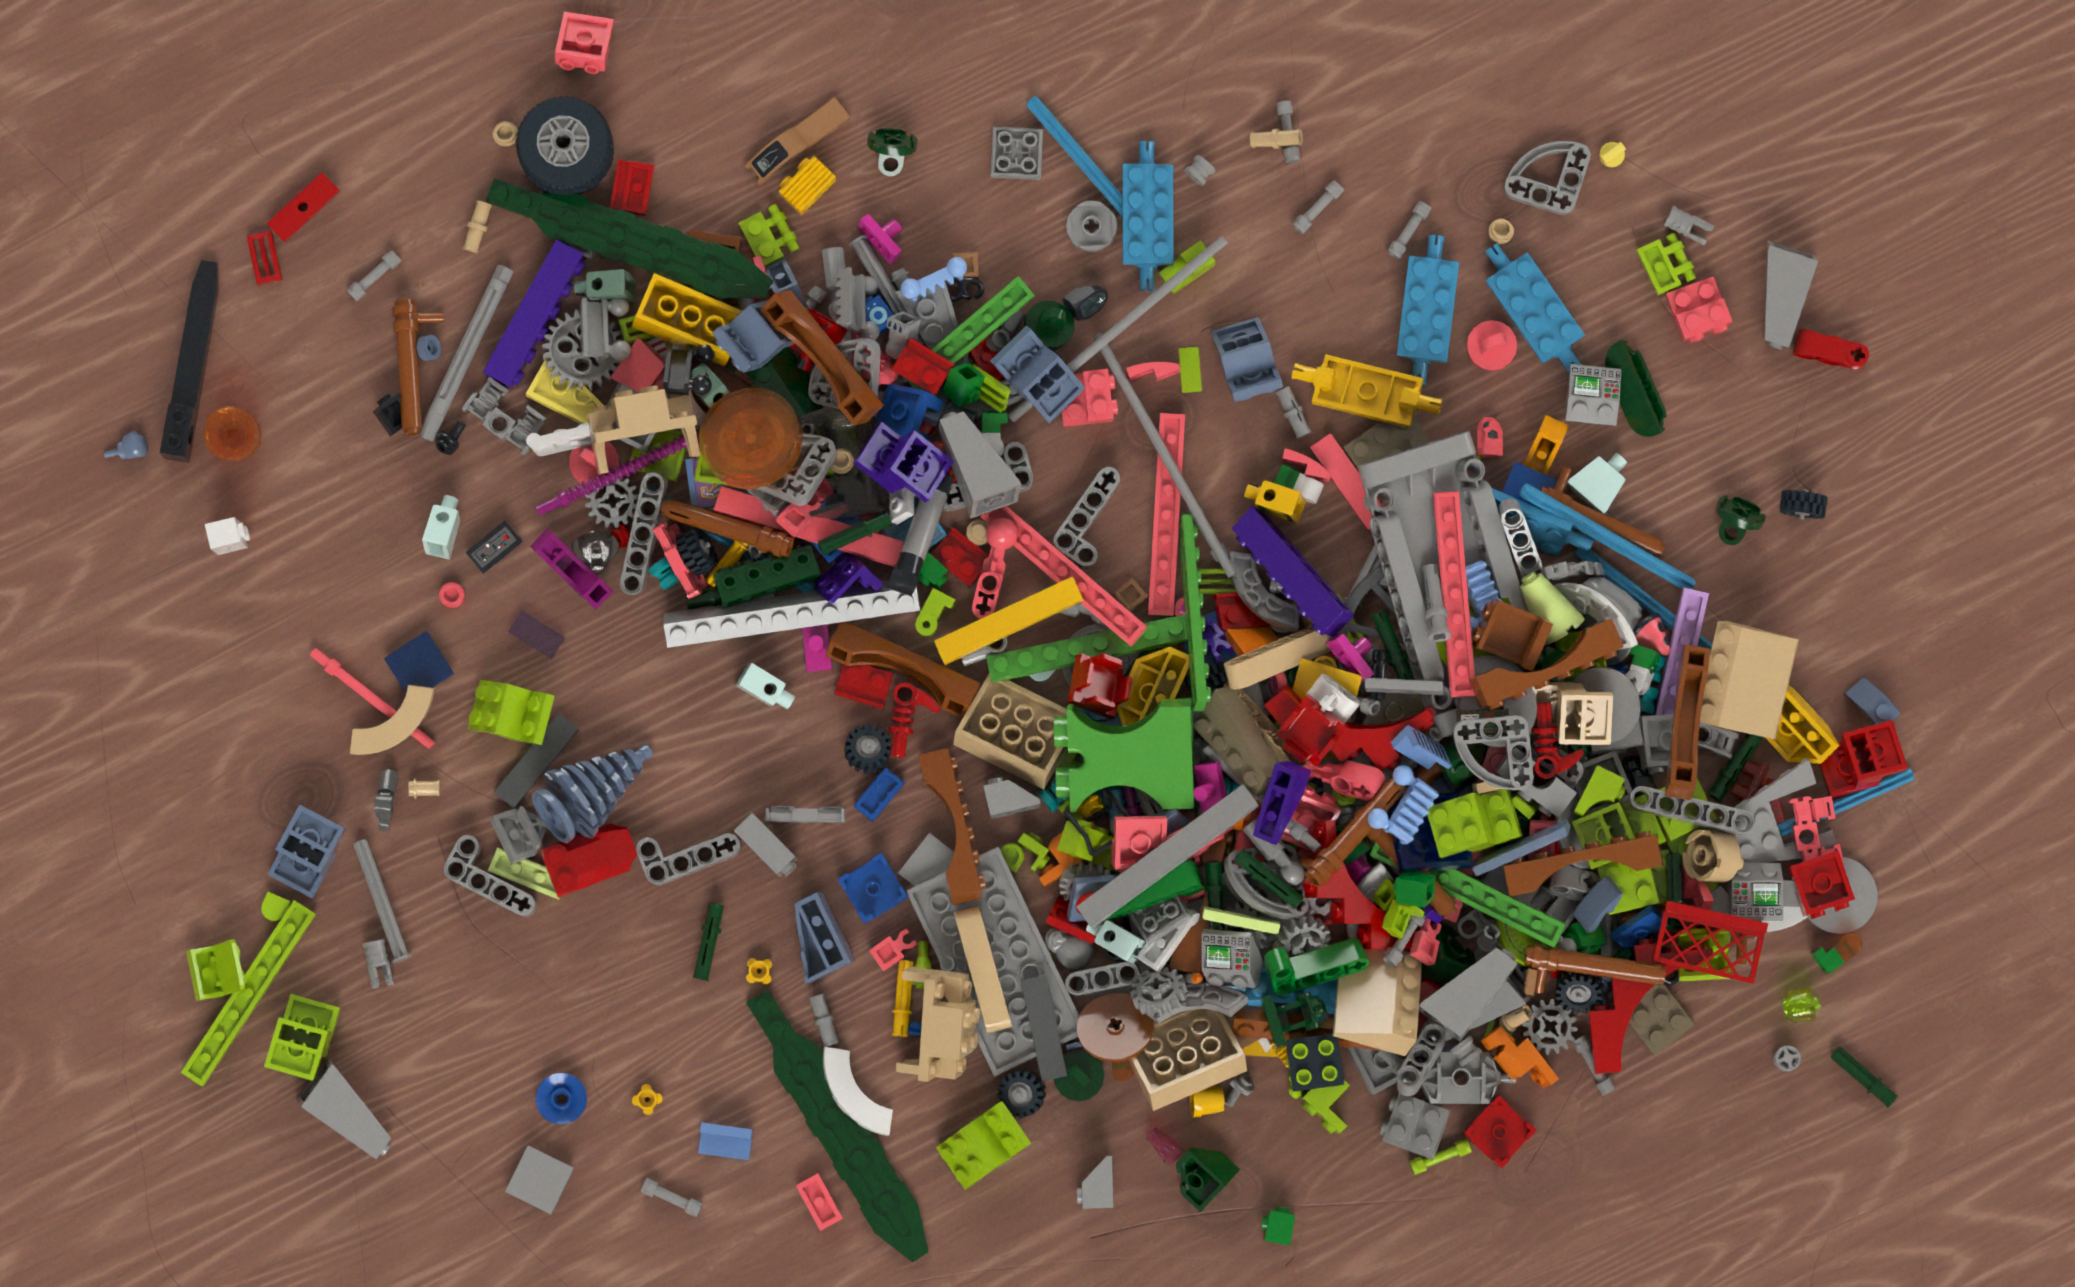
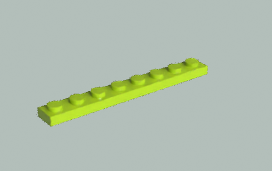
[181,900,316,1087]

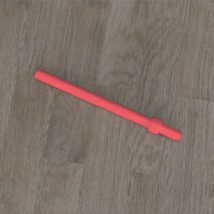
[310,648,435,750]

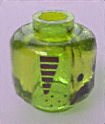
[1782,988,1821,1023]

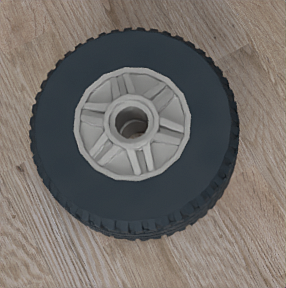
[516,96,614,195]

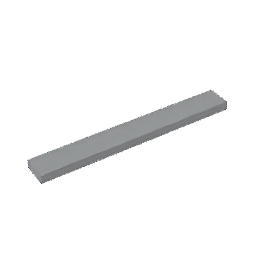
[1076,784,1259,929]

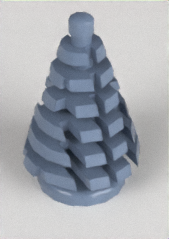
[532,744,653,843]

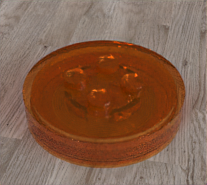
[699,388,803,489]

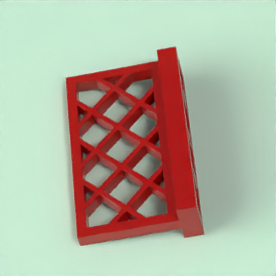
[1652,900,1768,984]

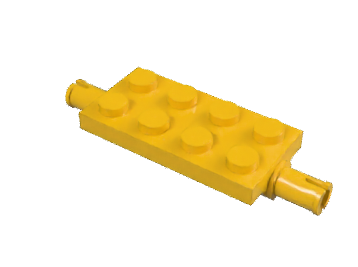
[1292,354,1443,428]

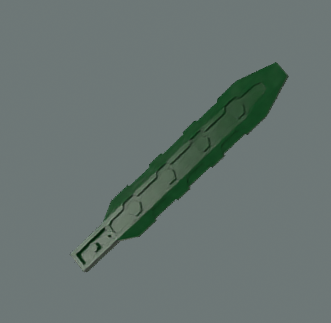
[485,178,773,299]
[746,989,929,1263]

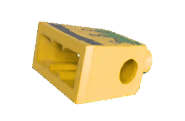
[1244,480,1306,525]

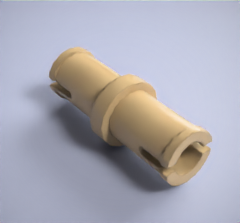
[1250,128,1303,149]
[462,200,492,253]

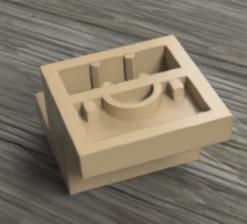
[1529,682,1613,745]

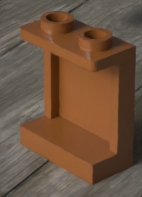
[1472,597,1553,671]

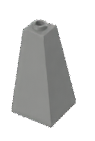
[1764,241,1818,350]
[938,412,1021,518]
[1419,948,1517,1042]
[1424,972,1534,1041]
[296,1058,391,1159]

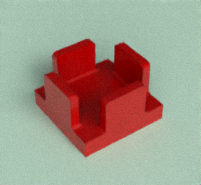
[1067,653,1132,719]
[1276,694,1349,767]

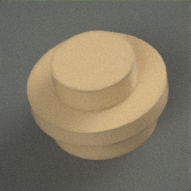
[493,121,518,147]
[1488,219,1514,244]
[830,448,854,474]
[966,520,988,545]

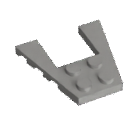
[1719,758,1837,863]

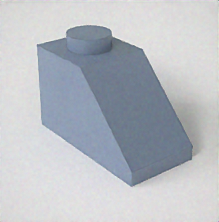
[765,258,808,308]
[1844,677,1901,725]

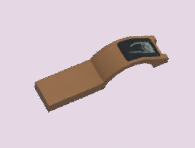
[745,97,850,186]

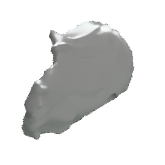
[1581,576,1642,630]

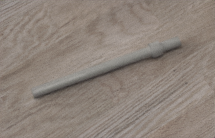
[1203,745,1322,853]

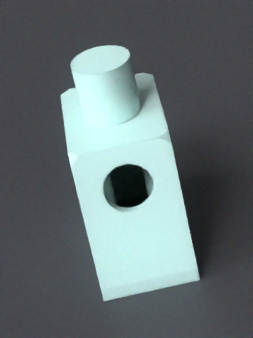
[1566,453,1627,514]
[422,495,460,560]
[735,663,795,709]
[1086,920,1146,965]

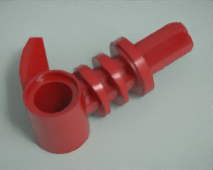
[888,682,941,758]
[1532,702,1584,779]

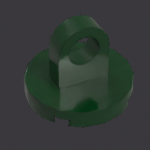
[867,128,918,176]
[1024,301,1075,350]
[1715,495,1766,545]
[1054,1050,1104,1101]

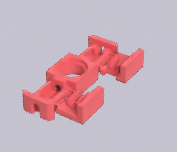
[652,523,710,599]
[1788,796,1844,865]

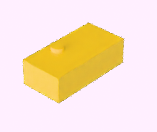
[631,273,742,367]

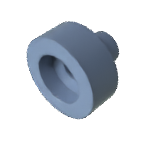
[416,335,441,361]

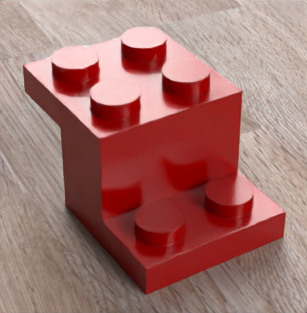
[1819,720,1908,798]

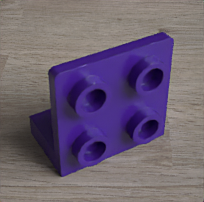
[814,552,884,605]

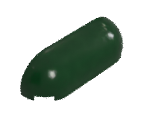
[1605,340,1667,437]

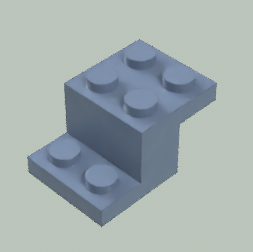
[712,300,795,373]
[1210,317,1283,402]
[990,326,1085,423]
[267,804,346,899]

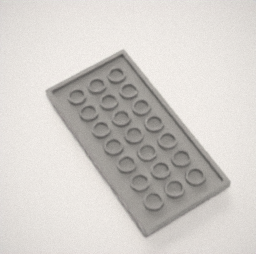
[906,847,1079,1077]

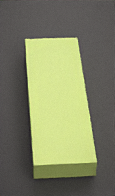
[488,847,560,900]
[1202,906,1280,934]

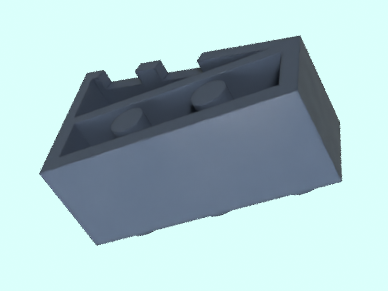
[794,892,856,984]

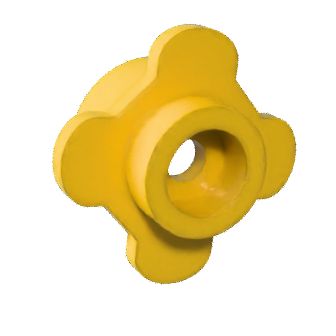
[1077,794,1104,818]
[746,958,772,984]
[632,1084,663,1115]

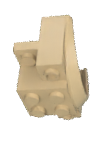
[587,385,700,474]
[896,966,980,1082]

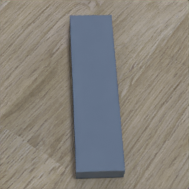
[1472,819,1571,876]

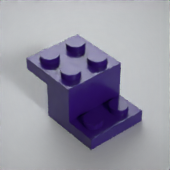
[853,422,953,502]

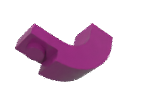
[530,528,614,610]

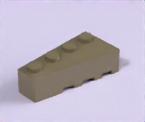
[1193,686,1280,796]

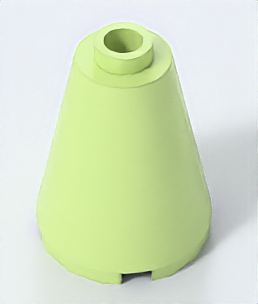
[1520,572,1585,645]

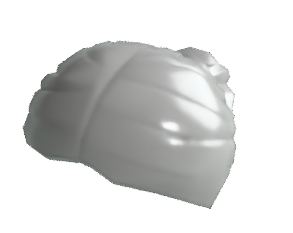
[1045,928,1094,970]

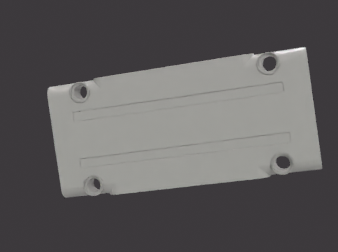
[1357,431,1530,737]

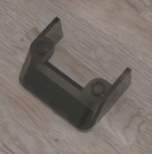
[797,407,890,519]

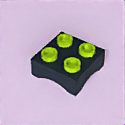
[1286,1034,1344,1092]

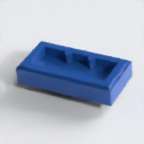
[853,767,905,823]
[1610,906,1662,949]

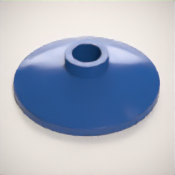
[536,1073,587,1124]

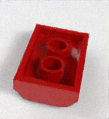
[539,823,637,898]

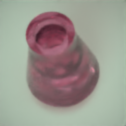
[1146,1127,1185,1165]

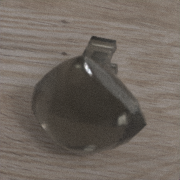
[571,531,620,573]

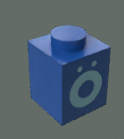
[865,295,894,336]

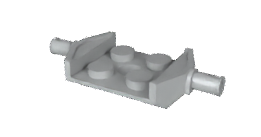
[1402,1052,1516,1104]

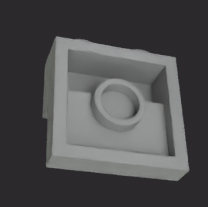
[1639,714,1673,774]
[1380,1093,1451,1160]

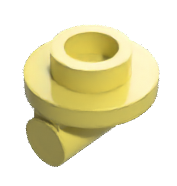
[1599,142,1626,168]

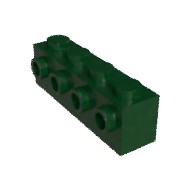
[713,544,820,609]

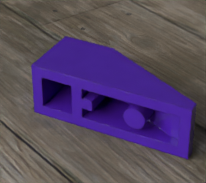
[1253,761,1311,845]

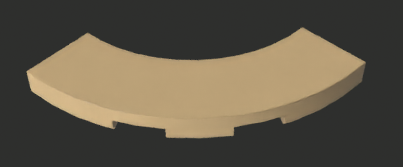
[350,685,435,755]

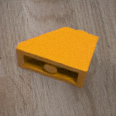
[1523,415,1569,475]

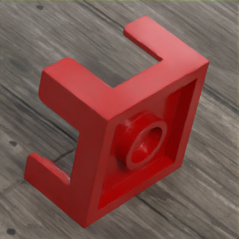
[1462,1095,1537,1168]

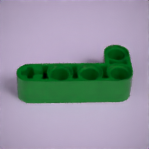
[1107,861,1205,920]
[1264,938,1369,996]

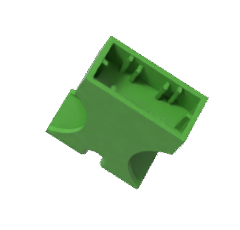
[1054,698,1196,812]

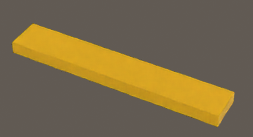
[934,576,1084,665]

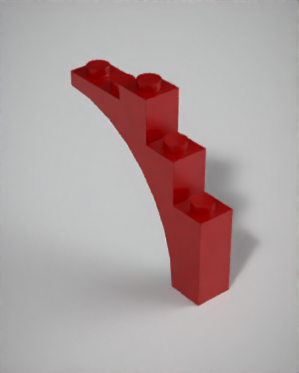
[1264,685,1438,771]
[1303,820,1420,949]
[1588,939,1714,1074]

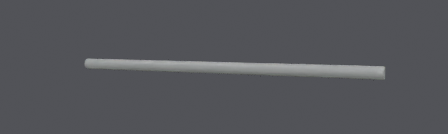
[1008,236,1228,422]
[1093,333,1237,578]

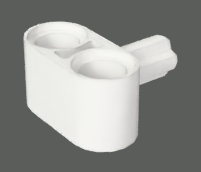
[1306,674,1360,723]

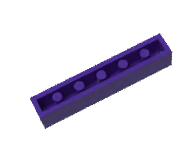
[483,240,586,390]
[1232,507,1354,637]

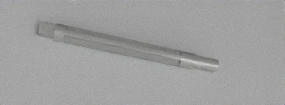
[418,265,514,442]

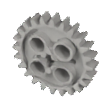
[542,310,624,391]

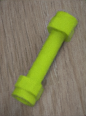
[1409,1138,1472,1175]

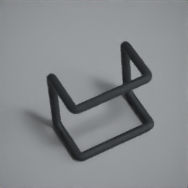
[1063,787,1129,856]

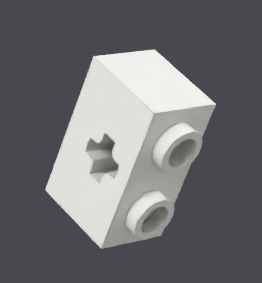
[205,517,250,555]

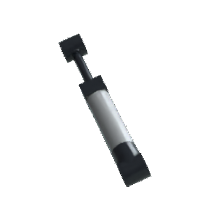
[887,404,978,597]

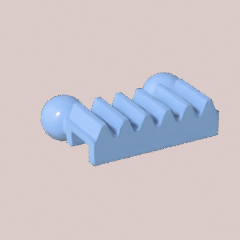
[900,257,967,302]
[1439,560,1502,636]
[1368,765,1439,844]

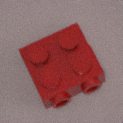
[1788,851,1855,920]

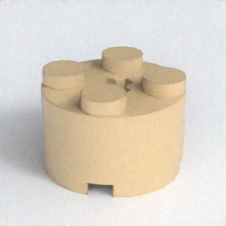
[1683,830,1744,882]

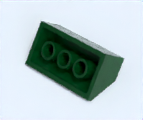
[745,347,827,436]

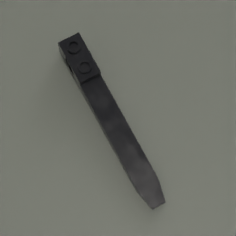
[160,260,219,463]

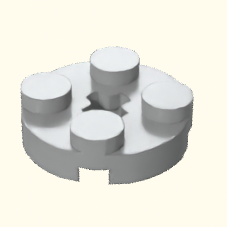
[1066,201,1117,252]

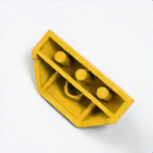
[1117,647,1189,725]
[1765,685,1839,764]

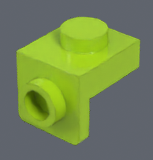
[1018,832,1050,872]
[1382,899,1425,939]

